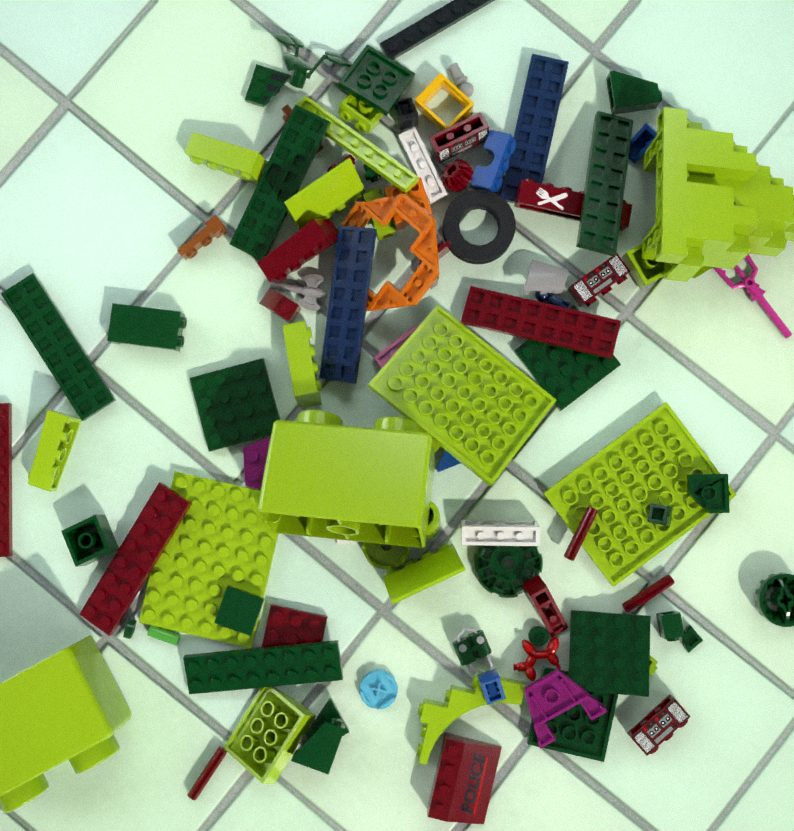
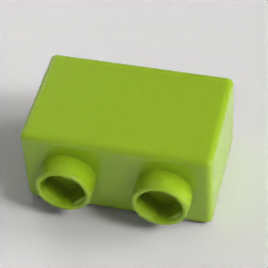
[257,410,435,548]
[0,635,132,813]

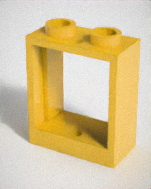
[415,73,474,131]

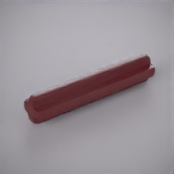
[564,506,598,561]
[622,575,675,613]
[187,746,227,801]

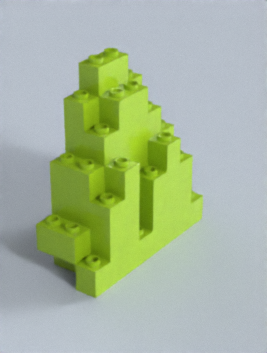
[642,107,794,282]

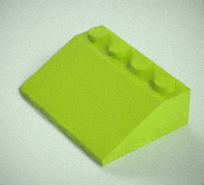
[284,158,365,230]
[383,542,466,605]
[223,687,316,784]

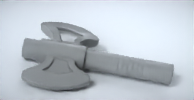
[270,274,327,311]

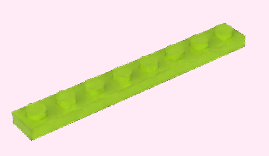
[293,96,419,194]

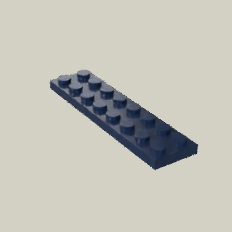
[500,54,569,203]
[319,225,377,384]

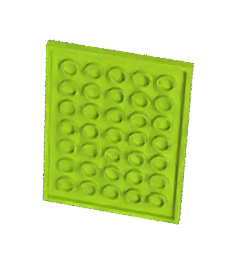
[367,304,556,486]
[543,402,736,587]
[139,471,279,648]

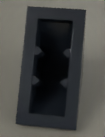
[394,97,418,130]

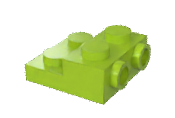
[338,94,384,134]

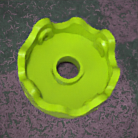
[362,542,410,570]

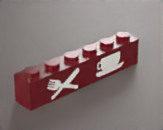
[514,179,633,231]

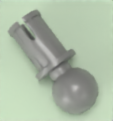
[447,62,474,97]

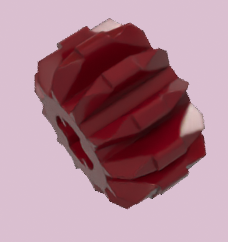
[441,158,474,192]

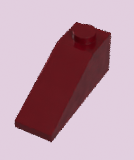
[523,575,569,637]

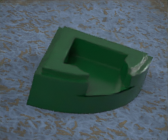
[682,624,703,653]

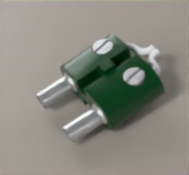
[452,627,494,676]

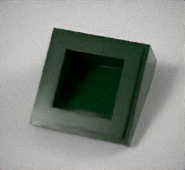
[647,503,673,526]

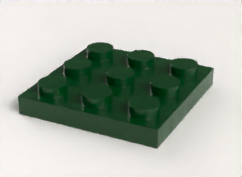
[338,44,415,116]

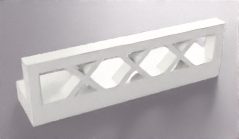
[460,520,540,546]

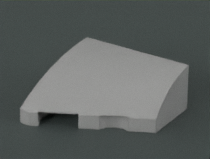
[523,259,569,295]

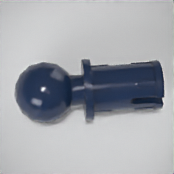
[535,291,570,308]

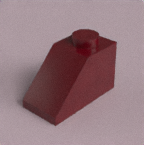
[259,288,301,324]

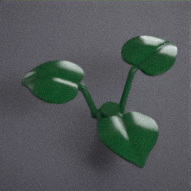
[273,33,352,89]

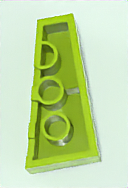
[282,321,322,408]

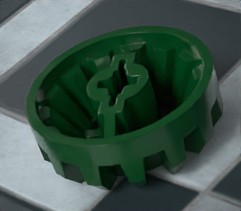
[755,572,794,627]

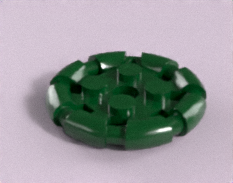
[473,545,543,598]

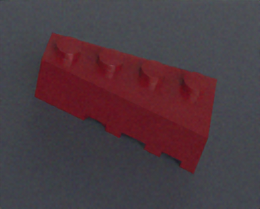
[258,219,338,283]

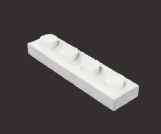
[398,127,448,204]

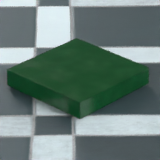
[214,585,265,636]

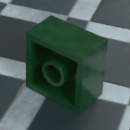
[61,514,119,567]

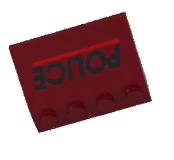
[427,732,502,824]

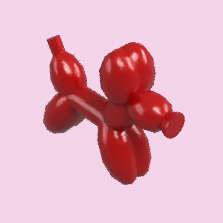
[513,637,561,681]

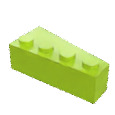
[185,132,268,185]
[28,410,82,492]

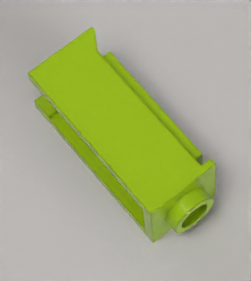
[363,188,397,241]

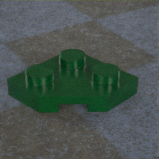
[687,474,730,513]

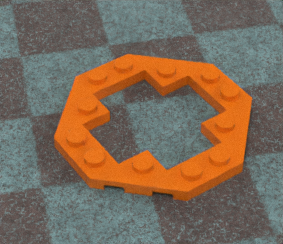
[337,194,439,311]

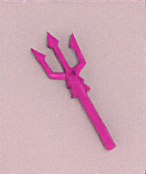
[713,254,792,338]

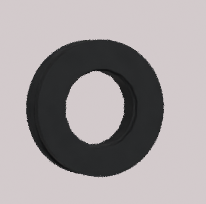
[442,189,516,264]

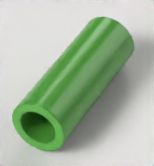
[147,625,181,646]

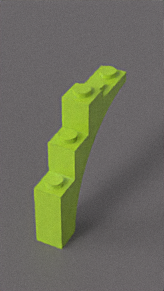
[416,671,525,765]

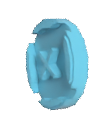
[359,669,398,709]

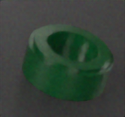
[123,618,137,639]
[528,626,548,646]

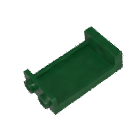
[107,303,187,352]

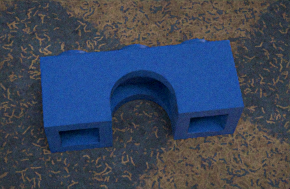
[470,129,516,194]

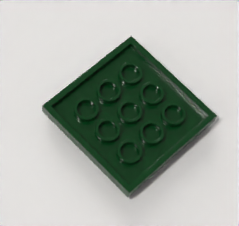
[513,305,621,411]
[190,358,280,452]
[568,610,651,697]
[527,666,618,762]

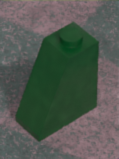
[606,71,662,115]
[291,717,346,775]

